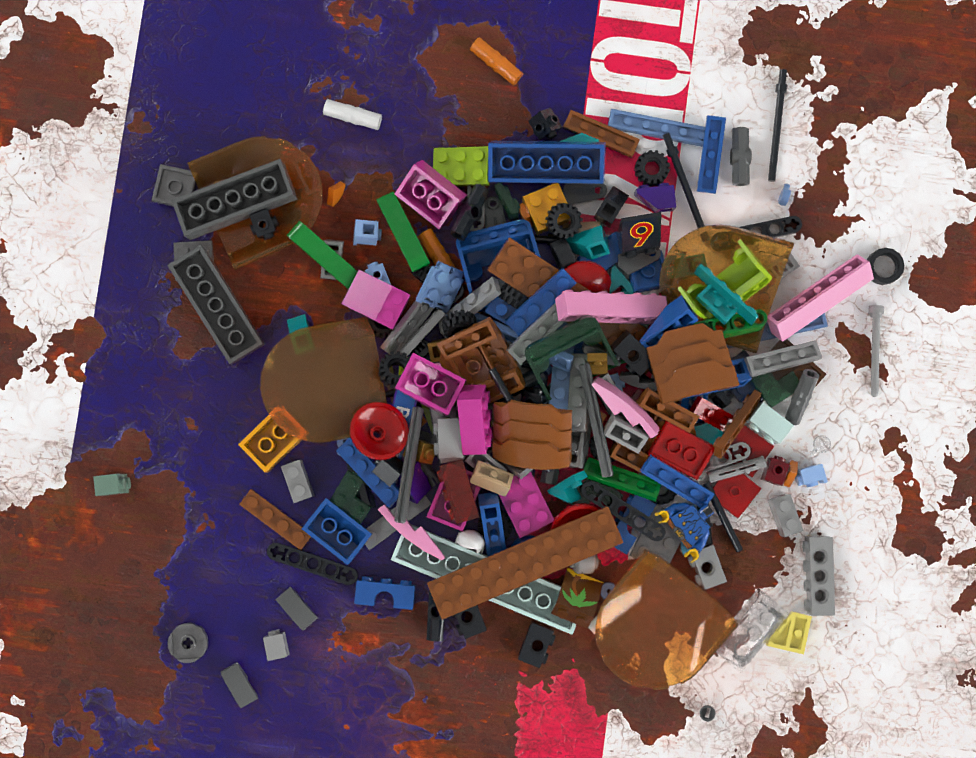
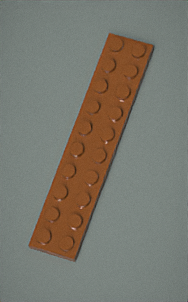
[487,237,649,374]
[427,506,624,620]

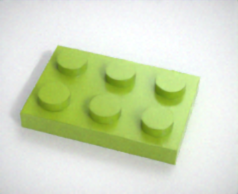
[433,146,489,187]

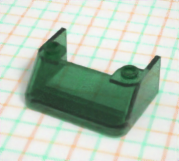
[525,315,619,401]

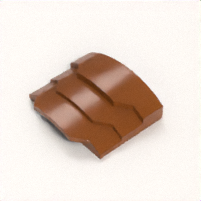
[437,317,526,404]
[646,323,739,405]
[609,387,700,474]
[492,400,572,470]

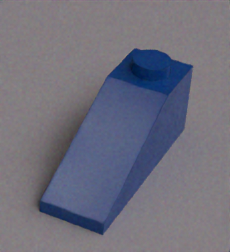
[640,295,699,348]
[478,492,506,556]

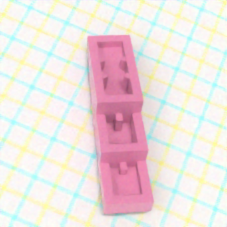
[592,377,660,438]
[378,505,445,560]

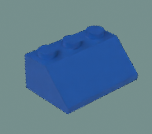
[302,498,372,565]

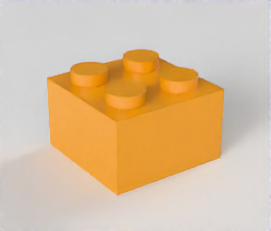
[522,183,571,235]

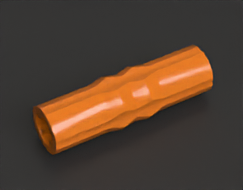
[470,37,523,85]
[418,228,456,268]

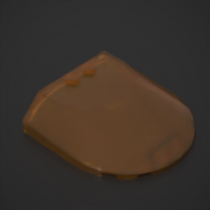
[187,136,323,270]
[659,224,794,353]
[260,317,387,443]
[595,549,739,690]

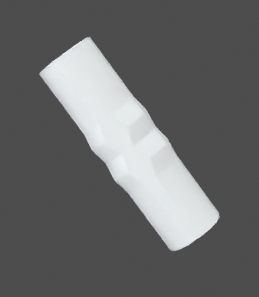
[323,99,382,130]

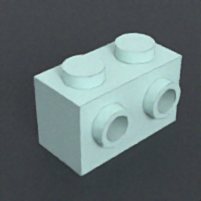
[747,402,794,445]

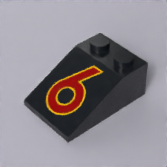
[617,212,662,258]

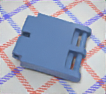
[416,261,464,313]

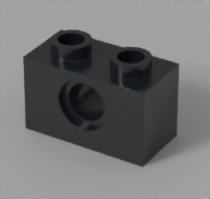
[610,330,651,376]
[452,605,487,639]
[517,621,556,668]

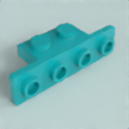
[694,264,759,325]

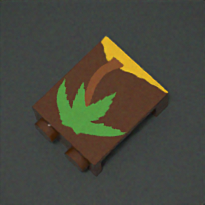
[551,568,604,628]

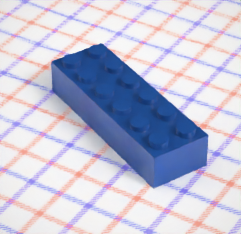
[488,141,606,184]

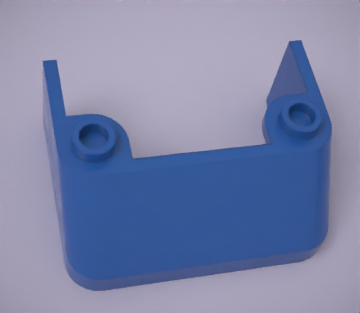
[456,219,541,294]

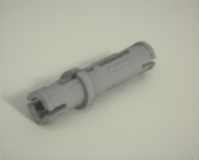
[707,456,767,483]

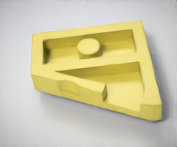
[766,611,812,655]

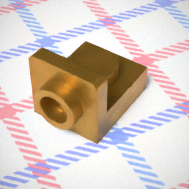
[587,353,608,374]

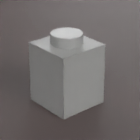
[263,629,290,661]

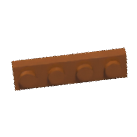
[563,110,640,158]
[713,389,761,459]
[239,489,311,550]

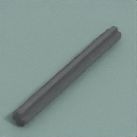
[579,363,613,477]
[394,407,424,524]

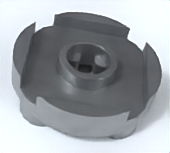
[168,623,208,663]

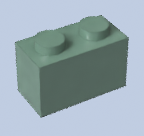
[93,474,131,496]

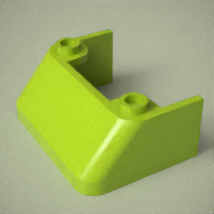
[677,239,772,320]

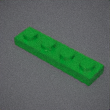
[584,457,661,502]

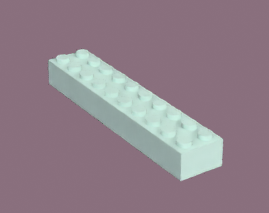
[391,525,576,635]

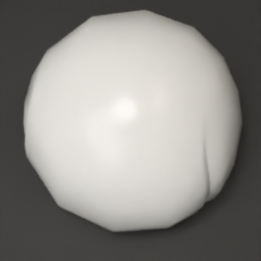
[455,530,485,554]

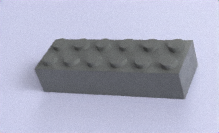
[172,159,298,240]
[167,245,265,365]

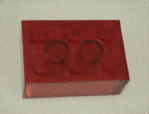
[437,459,479,524]

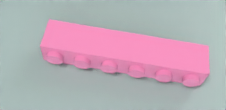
[767,254,874,342]
[555,290,667,324]

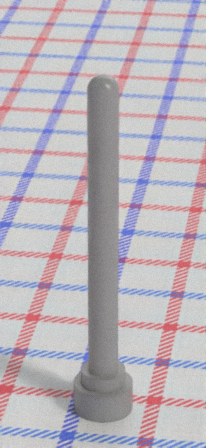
[868,305,884,397]

